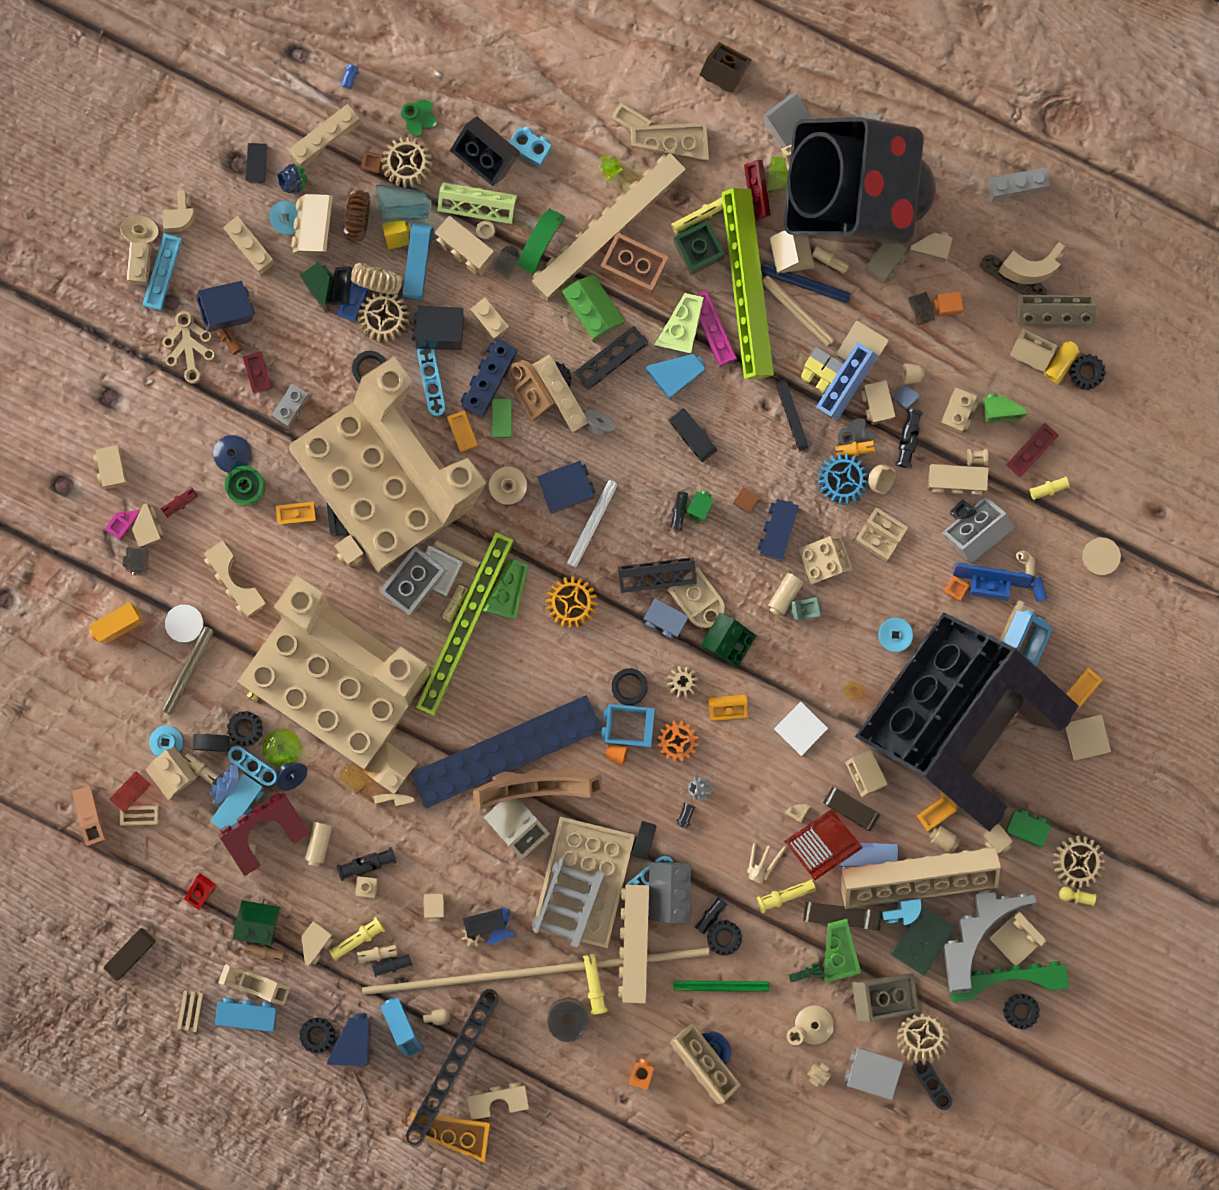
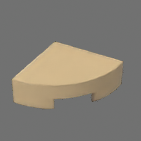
[784,804,811,823]

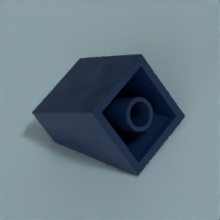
[327,1013,372,1066]

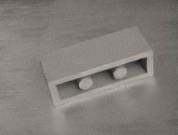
[987,167,1050,201]

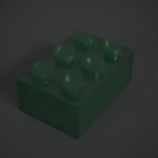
[890,905,956,976]

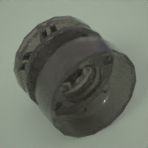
[547,997,588,1042]

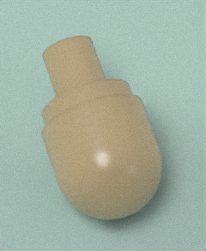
[423,1009,451,1026]

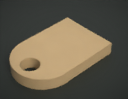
[667,567,725,628]

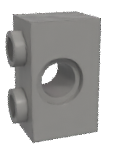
[271,384,310,429]

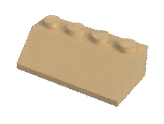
[669,1023,741,1104]

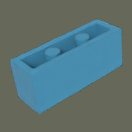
[215,998,278,1032]

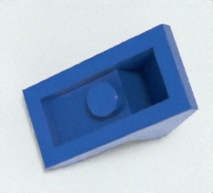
[487,907,517,945]

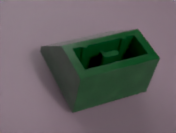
[700,613,757,668]

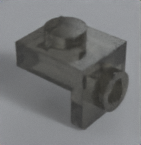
[908,292,935,325]

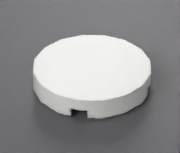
[165,605,204,643]

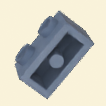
[643,598,689,639]

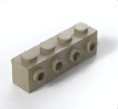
[1016,295,1097,326]

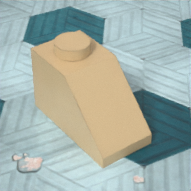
[909,231,953,263]

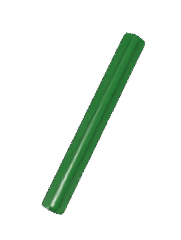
[673,980,770,992]

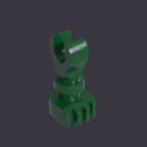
[789,962,823,982]

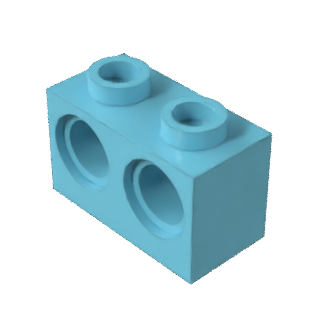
[509,126,552,169]

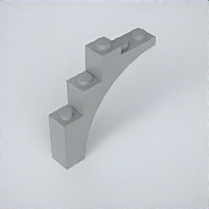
[943,890,1036,994]

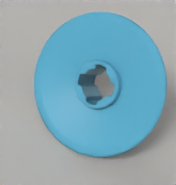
[270,201,298,235]
[878,618,913,652]
[149,725,184,757]

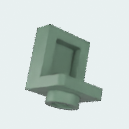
[791,597,823,621]

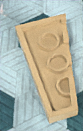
[631,122,709,161]

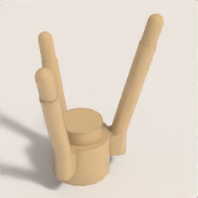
[747,844,787,884]

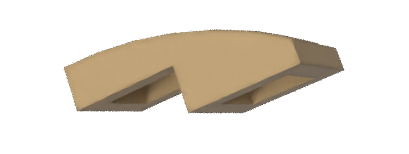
[373,794,416,807]

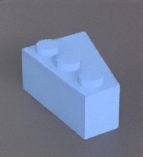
[838,842,898,869]

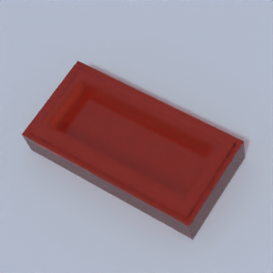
[109,771,151,813]

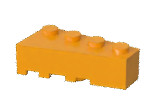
[410,1111,491,1163]

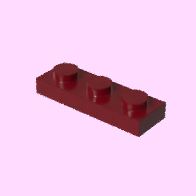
[744,160,771,220]
[1006,423,1059,478]

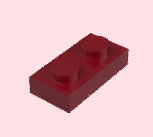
[243,351,272,394]

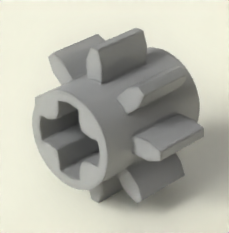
[688,777,712,800]

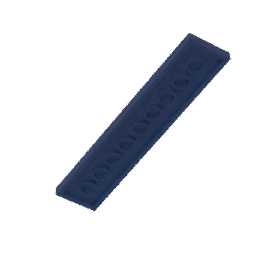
[410,695,602,809]

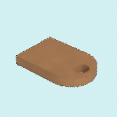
[508,360,555,422]

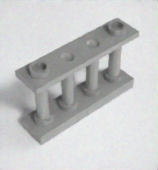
[532,858,604,948]

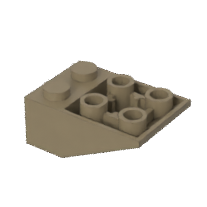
[484,798,550,860]

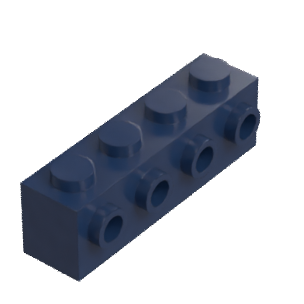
[460,339,518,419]

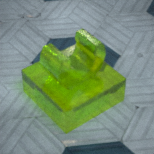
[599,154,622,180]

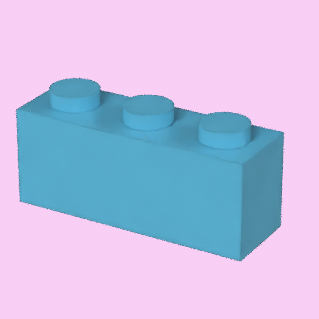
[210,774,265,829]

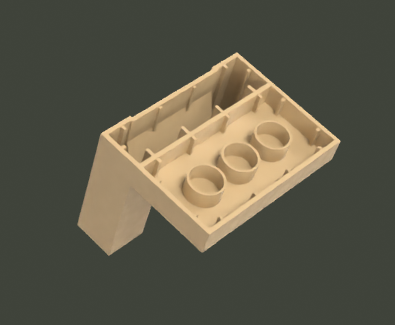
[289,357,486,573]
[237,575,431,771]

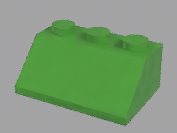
[562,274,625,342]

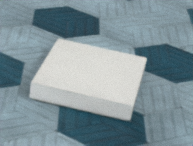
[425,545,463,597]
[774,702,828,756]

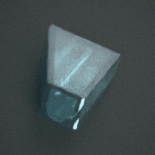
[375,184,432,223]

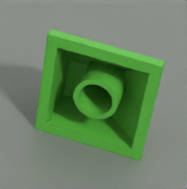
[982,394,1027,423]

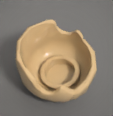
[868,465,896,494]

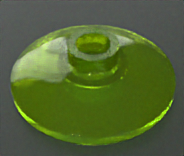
[262,729,301,768]

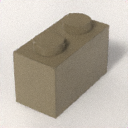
[865,243,907,284]

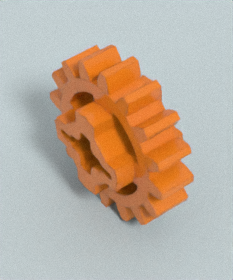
[657,721,699,762]

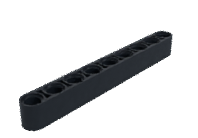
[405,989,498,1148]

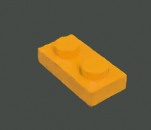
[276,501,316,525]

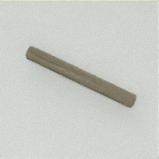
[162,627,214,715]

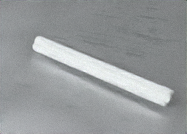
[567,480,617,568]

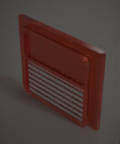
[784,809,863,881]

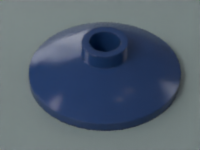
[213,435,252,473]
[701,1031,731,1065]

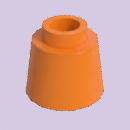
[606,744,629,766]

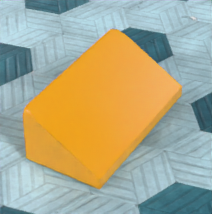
[708,694,749,721]

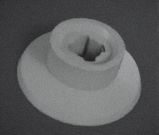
[585,410,615,435]

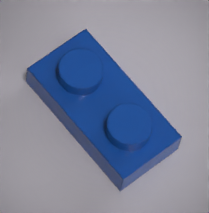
[337,282,369,323]

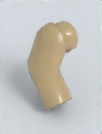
[1016,550,1035,576]

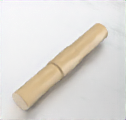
[433,540,481,569]

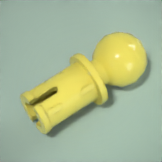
[1059,886,1096,906]

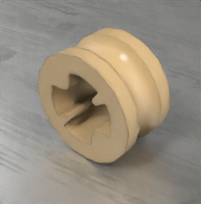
[787,1026,806,1045]

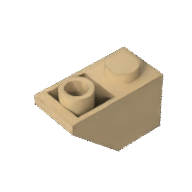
[132,503,164,549]
[301,921,333,966]

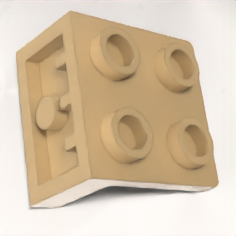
[799,534,853,584]
[989,912,1046,966]

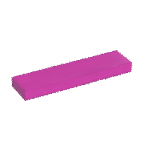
[696,290,737,367]

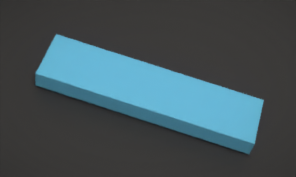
[143,233,183,311]

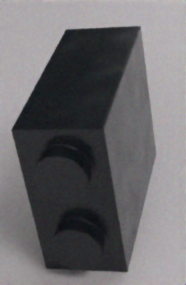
[412,306,464,350]

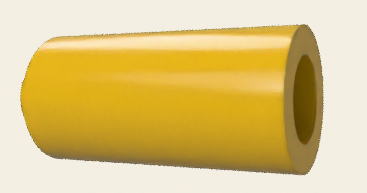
[1043,341,1080,384]

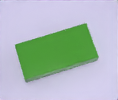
[492,399,512,438]

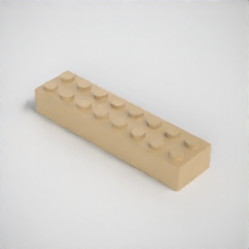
[841,848,1001,909]

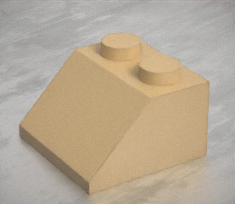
[146,747,198,801]

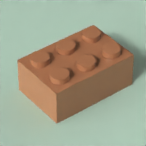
[600,232,669,295]

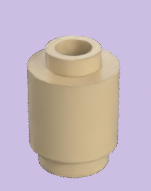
[930,826,960,853]

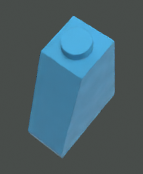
[646,354,706,400]
[380,998,424,1058]

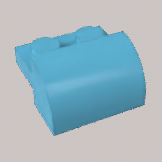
[881,899,921,925]

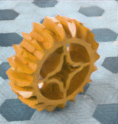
[545,577,597,629]

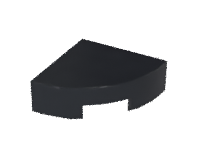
[949,500,977,519]

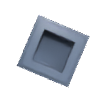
[892,385,920,411]

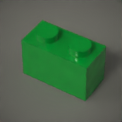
[686,490,714,524]
[1005,809,1051,847]

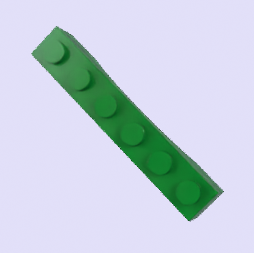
[949,961,1069,1002]

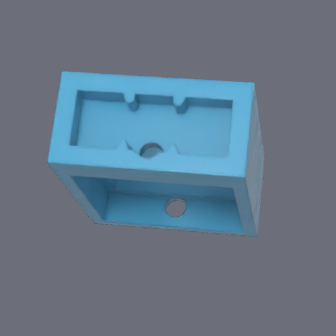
[1003,610,1053,666]
[601,704,655,748]

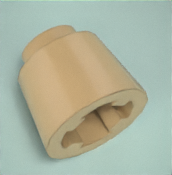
[902,363,925,385]

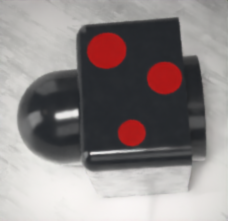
[784,117,936,244]

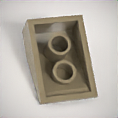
[852,973,919,1022]

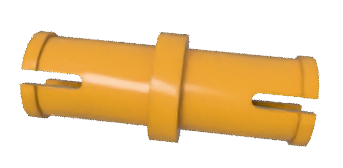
[836,440,876,458]

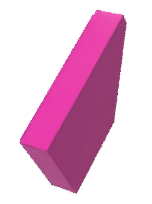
[105,510,140,540]

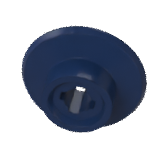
[277,762,308,791]

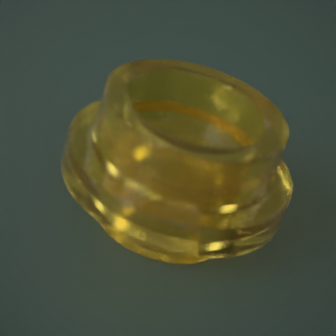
[844,681,863,700]

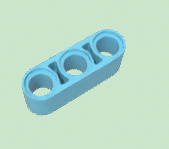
[228,746,279,786]

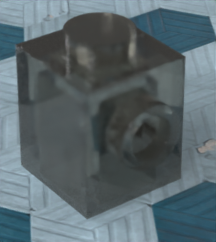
[123,547,149,576]

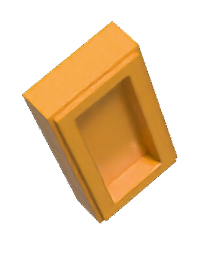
[447,410,478,453]
[1066,668,1103,709]
[916,798,957,832]

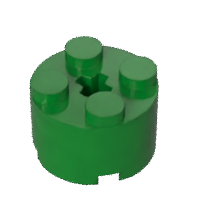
[225,466,266,507]

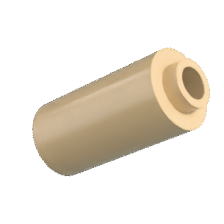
[768,573,804,617]
[305,822,332,867]

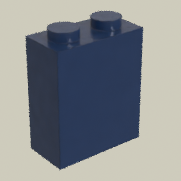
[196,281,255,332]
[537,461,596,514]

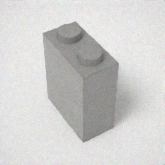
[844,1047,903,1100]

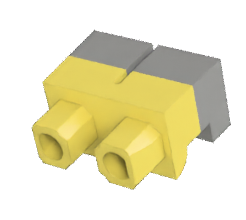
[800,347,843,394]

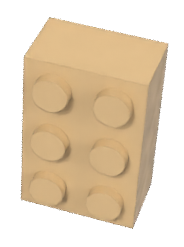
[435,216,495,276]

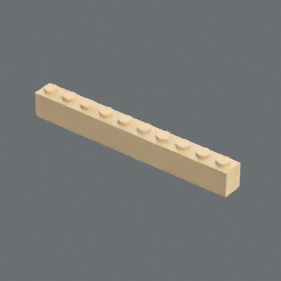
[532,153,686,301]

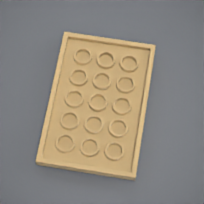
[532,817,635,948]

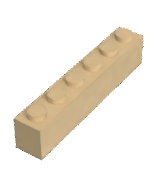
[619,885,649,1003]

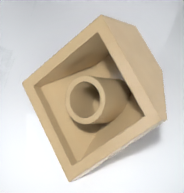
[364,741,418,794]

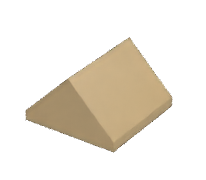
[770,230,814,274]

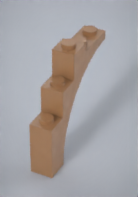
[473,767,602,810]

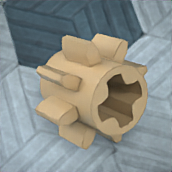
[461,929,484,947]
[807,1062,831,1087]

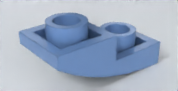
[210,764,239,805]

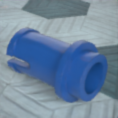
[340,64,359,90]
[1030,577,1048,602]

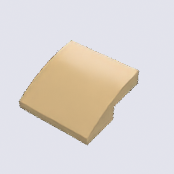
[836,320,889,374]
[854,507,908,562]

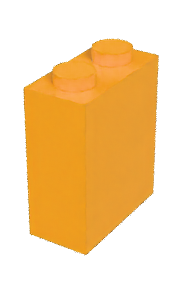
[89,602,145,645]

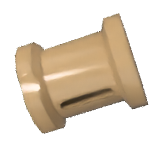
[967,449,988,466]

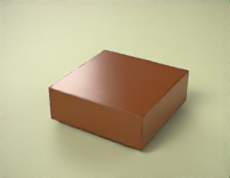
[360,151,384,174]
[733,487,760,513]

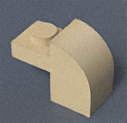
[163,190,196,233]

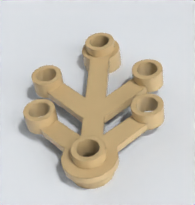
[163,311,215,384]

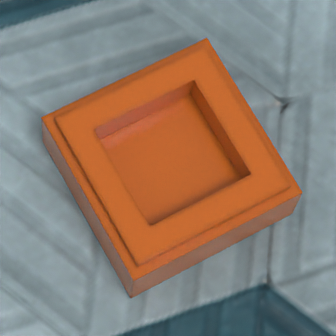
[943,575,970,602]

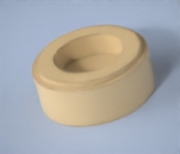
[476,221,495,241]

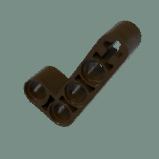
[803,902,882,930]

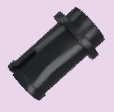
[676,803,695,829]

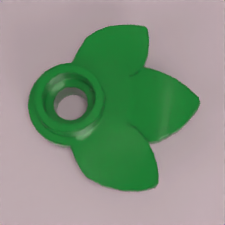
[401,99,437,137]

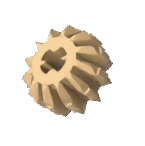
[667,666,699,698]

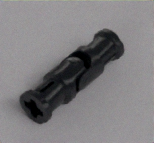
[895,409,923,469]
[336,847,397,881]

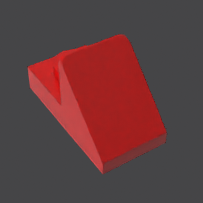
[184,873,217,910]

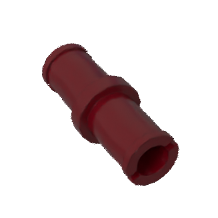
[160,486,199,519]

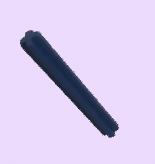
[761,263,850,303]

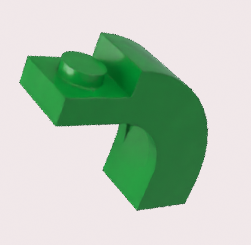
[517,208,565,274]

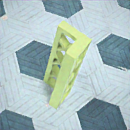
[437,182,517,224]

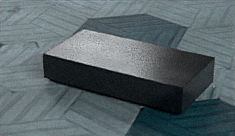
[245,143,267,182]
[329,266,354,305]
[463,908,505,937]

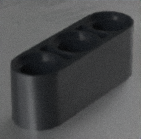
[668,408,717,463]
[912,1060,952,1110]

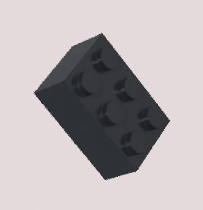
[450,116,520,186]

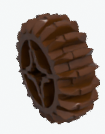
[344,190,370,242]

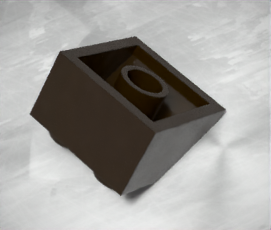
[699,42,752,93]

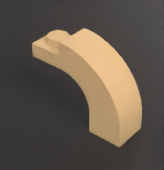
[998,242,1065,284]
[218,964,291,1005]

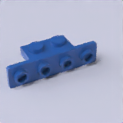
[953,563,1032,601]

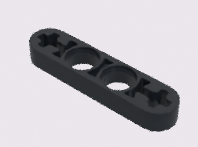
[776,379,809,452]

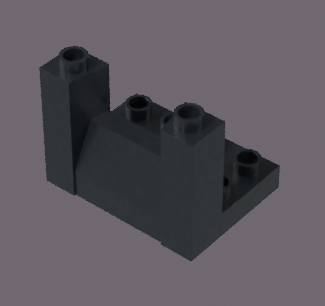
[855,612,1079,832]

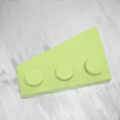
[654,293,704,353]

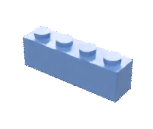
[816,342,879,420]

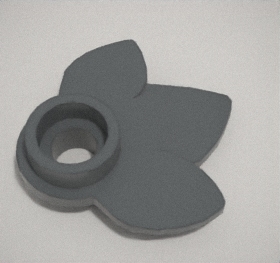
[838,419,876,457]

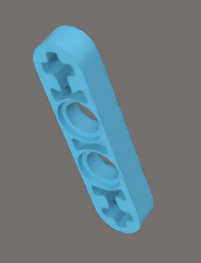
[417,349,446,417]

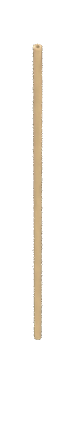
[362,948,709,995]

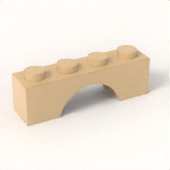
[288,104,361,169]
[532,355,588,432]
[204,541,268,618]

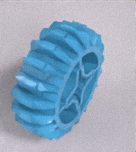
[817,454,869,505]

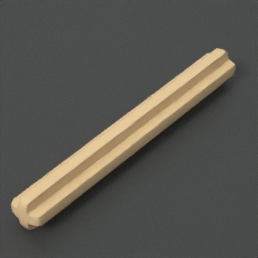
[762,276,834,347]

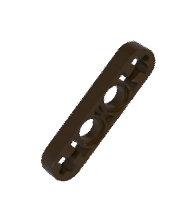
[981,255,1047,295]

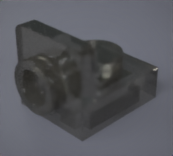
[492,246,521,278]

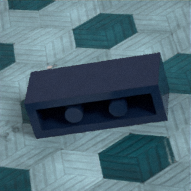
[757,499,799,562]

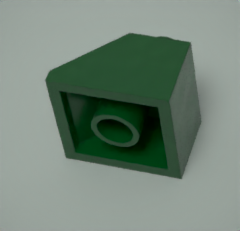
[300,262,333,313]
[233,900,280,945]

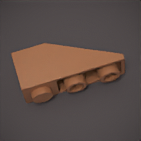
[72,785,108,846]

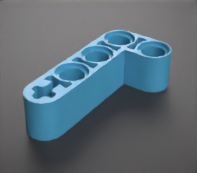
[403,223,434,301]

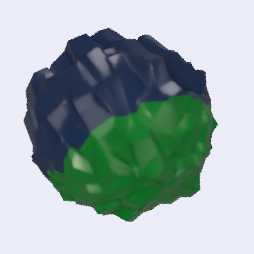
[277,163,308,194]

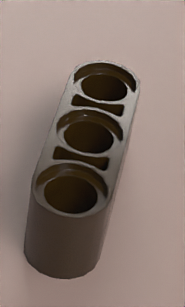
[823,786,880,832]
[103,927,156,981]

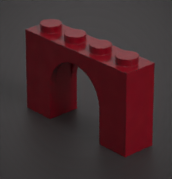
[218,793,310,876]

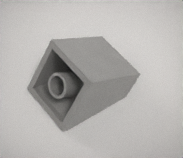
[763,91,813,148]

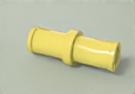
[1029,476,1070,500]

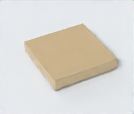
[1065,715,1111,761]

